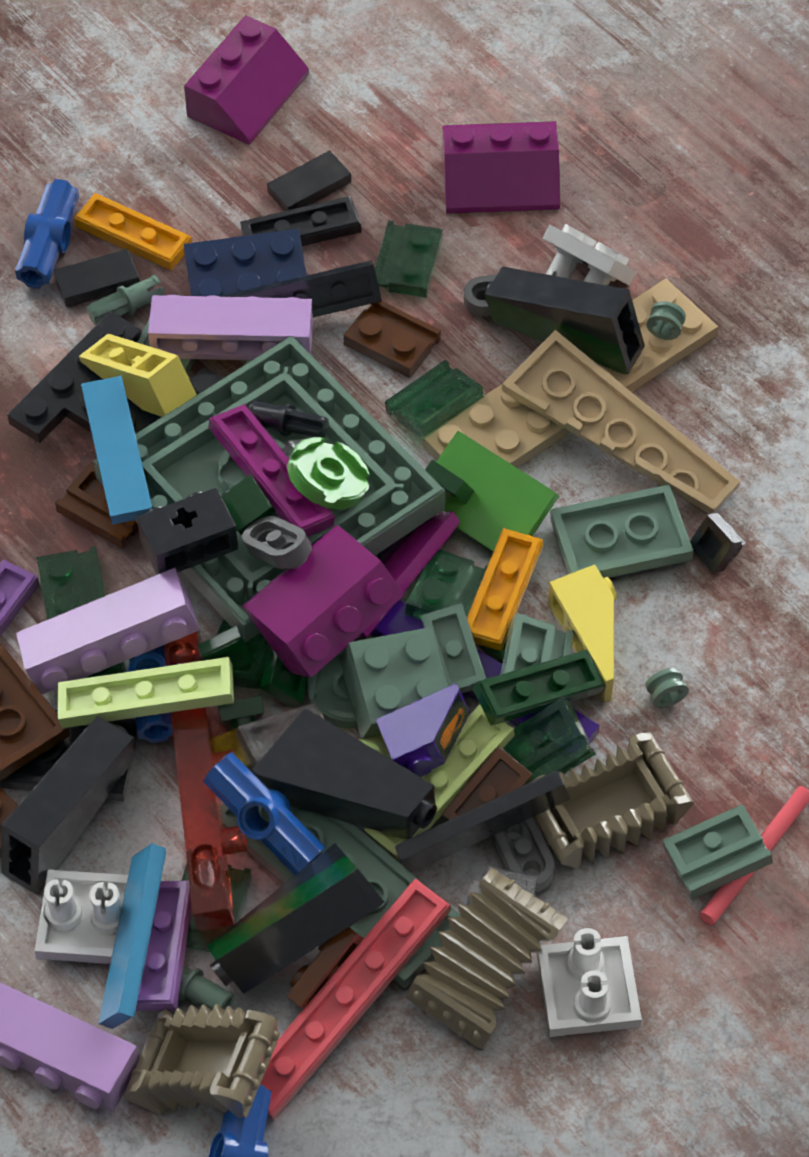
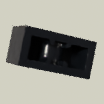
[137,487,238,575]

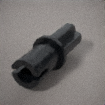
[248,399,329,438]

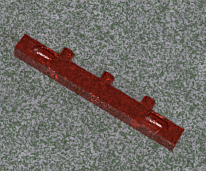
[164,631,248,932]

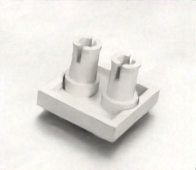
[543,224,637,286]
[34,869,128,964]
[537,928,642,1037]

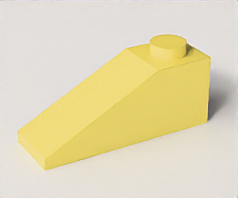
[79,334,197,417]
[548,564,617,703]

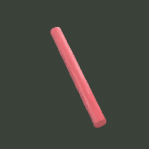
[699,786,809,925]

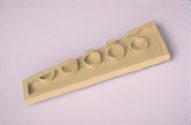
[502,330,741,514]

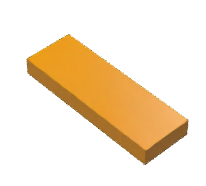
[74,193,192,271]
[467,528,543,651]

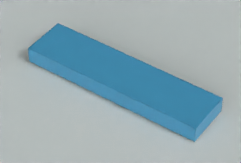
[81,376,152,525]
[98,843,166,1029]

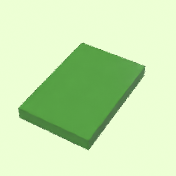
[437,431,560,552]

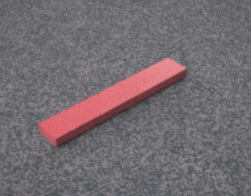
[260,878,452,1120]

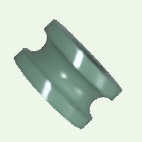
[646,301,686,340]
[645,668,689,708]

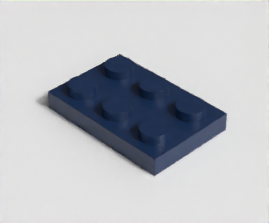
[183,229,307,297]

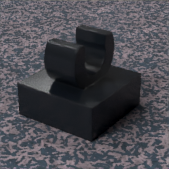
[690,513,746,573]

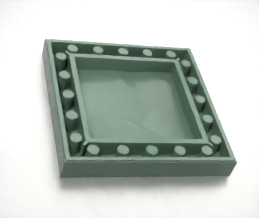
[93,336,445,642]

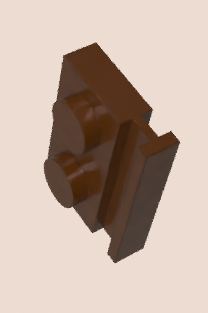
[343,301,441,378]
[55,462,139,549]

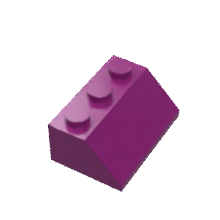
[184,15,309,145]
[442,121,560,214]
[242,526,405,678]

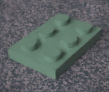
[550,485,693,578]

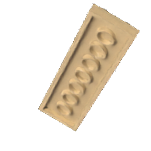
[422,278,718,468]

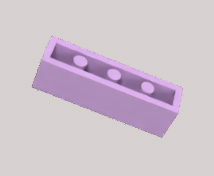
[148,295,313,360]
[16,568,200,695]
[0,982,139,1112]

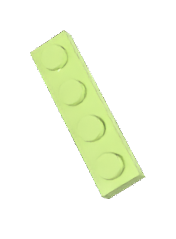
[58,657,234,728]
[364,704,515,862]

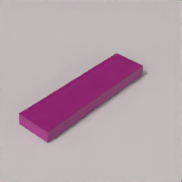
[208,404,335,537]
[358,511,460,637]

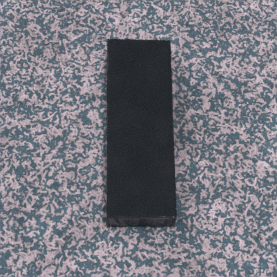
[240,196,361,246]

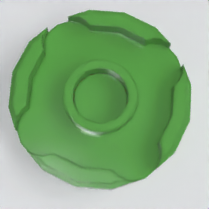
[287,437,369,510]

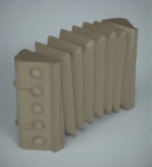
[531,732,694,870]
[405,868,568,1050]
[123,1004,281,1118]

